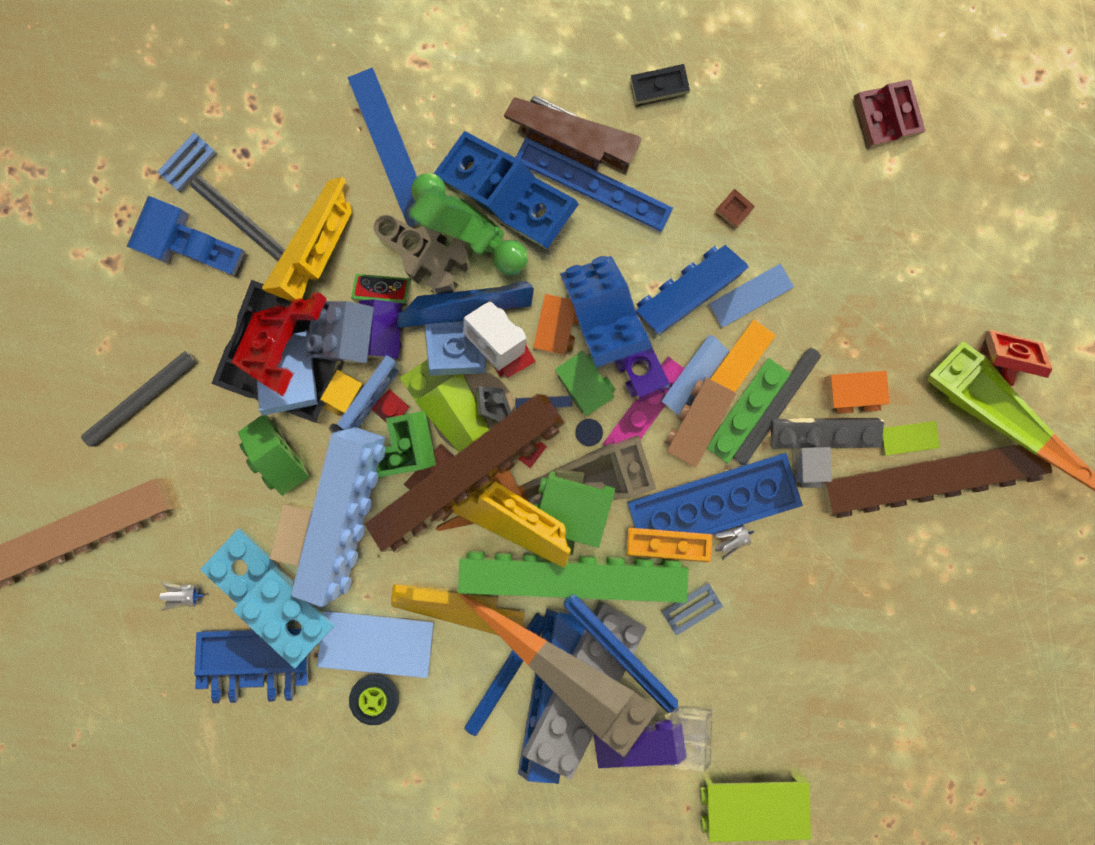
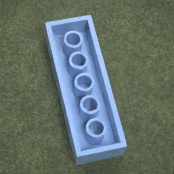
[291,427,385,607]

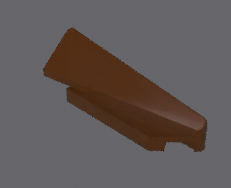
[504,97,642,175]

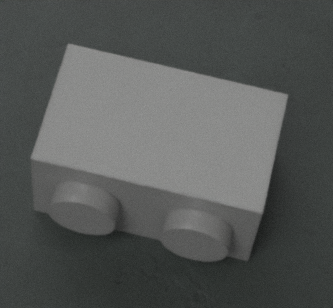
[792,447,832,488]

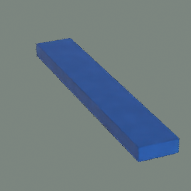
[347,67,422,228]
[516,137,673,234]

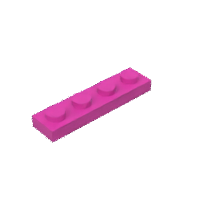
[602,356,685,446]

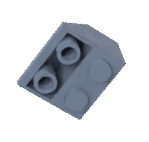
[306,301,374,363]

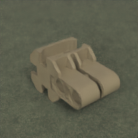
[373,215,471,294]

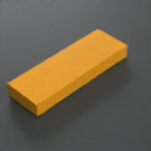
[710,319,776,392]
[626,528,712,563]

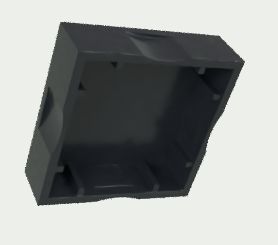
[211,280,345,424]

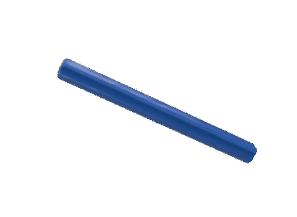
[564,595,678,713]

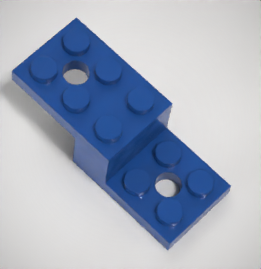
[434,130,579,249]
[560,256,652,367]

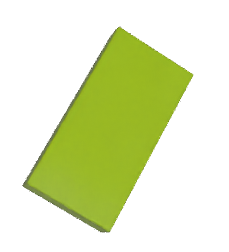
[882,421,940,456]

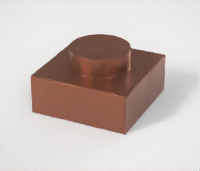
[715,188,755,229]

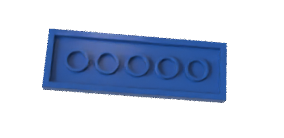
[627,453,803,534]

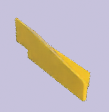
[262,177,352,301]

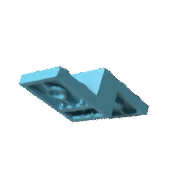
[200,529,335,669]

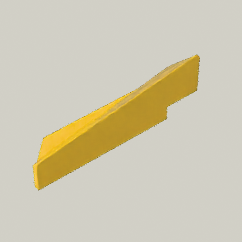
[452,481,571,567]
[391,584,525,635]

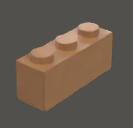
[664,376,736,467]

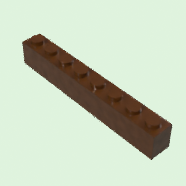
[364,394,565,553]
[822,444,1053,518]

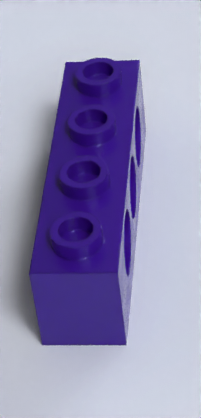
[614,345,670,403]

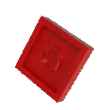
[985,329,1053,386]

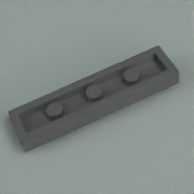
[770,418,884,449]

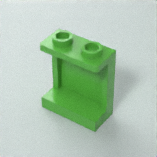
[535,471,615,548]

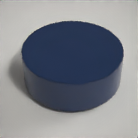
[575,419,603,446]

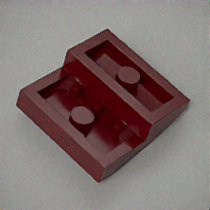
[853,79,926,148]

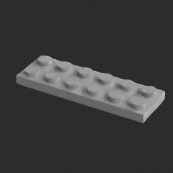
[522,601,647,780]

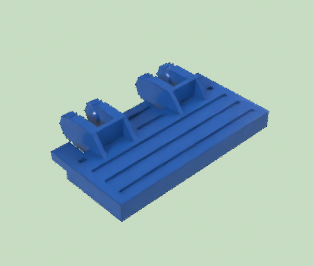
[194,629,309,703]

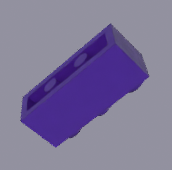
[593,720,687,769]

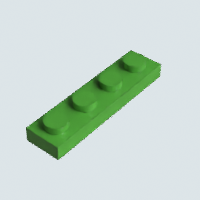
[707,358,791,464]

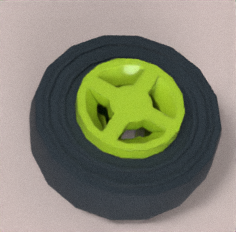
[349,674,399,726]

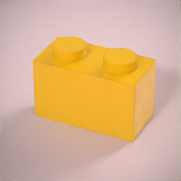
[321,370,365,416]

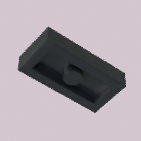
[630,64,690,105]

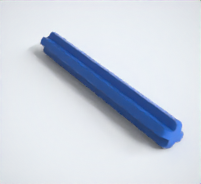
[464,613,545,736]

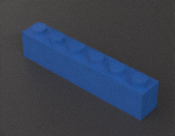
[518,608,585,784]

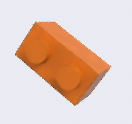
[533,294,578,357]
[826,371,890,414]

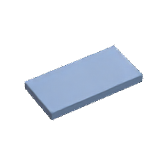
[317,611,434,678]

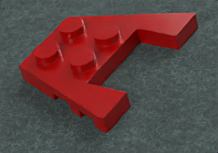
[232,292,327,397]

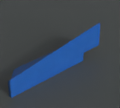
[397,281,534,328]

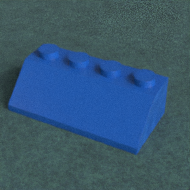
[636,245,749,340]

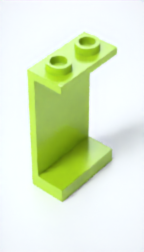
[700,776,811,842]

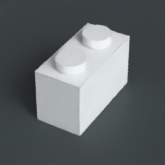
[463,301,526,370]

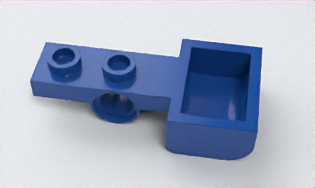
[126,196,245,277]

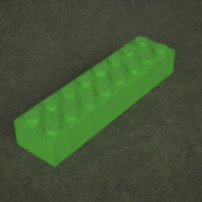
[458,551,688,603]

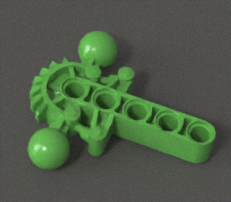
[409,173,528,276]

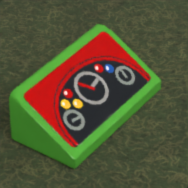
[351,274,411,306]

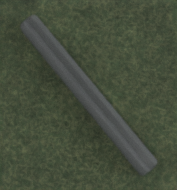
[190,175,285,261]
[733,348,821,465]
[81,351,196,447]

